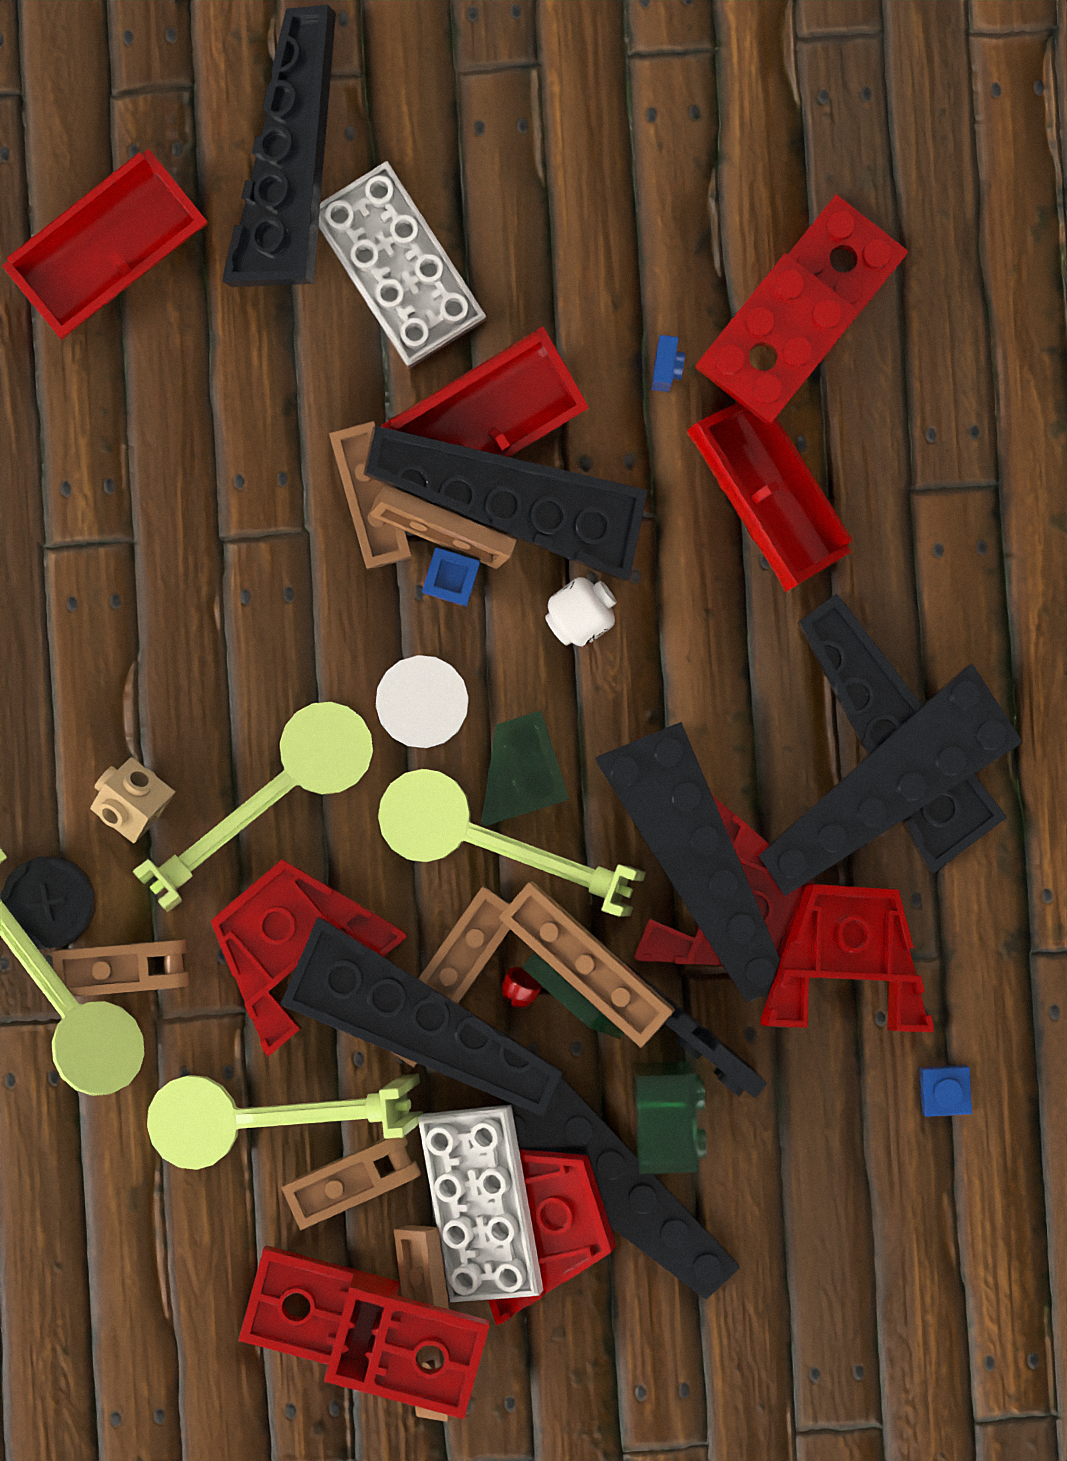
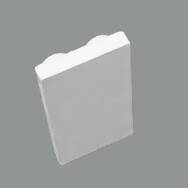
[318,161,487,369]
[418,1105,543,1302]

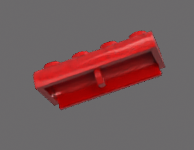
[2,149,208,340]
[381,326,589,504]
[686,402,853,592]

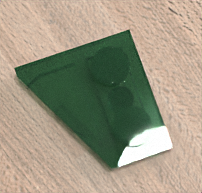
[481,710,569,827]
[522,953,624,1040]

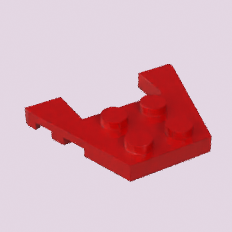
[633,794,816,967]
[210,859,408,1057]
[760,884,934,1033]
[488,1149,616,1325]

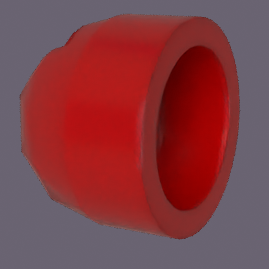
[502,967,542,1008]

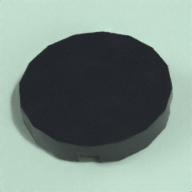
[0,856,96,949]

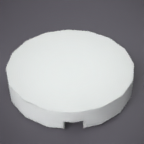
[376,655,469,748]

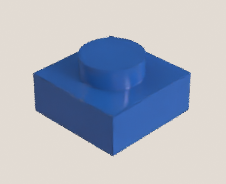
[651,335,685,392]
[422,548,481,607]
[919,1065,972,1117]

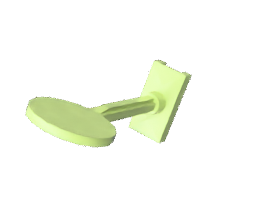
[133,702,373,912]
[378,769,646,917]
[0,848,145,1096]
[147,1074,423,1170]

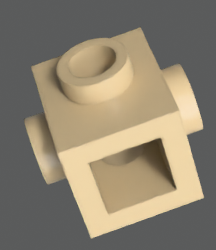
[90,757,175,844]

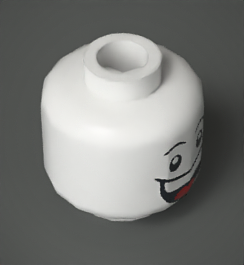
[545,577,617,647]

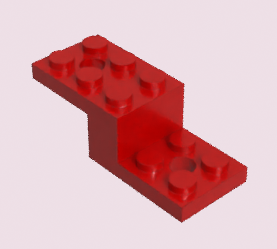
[695,194,909,426]
[238,1245,490,1419]

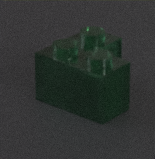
[633,1062,707,1174]

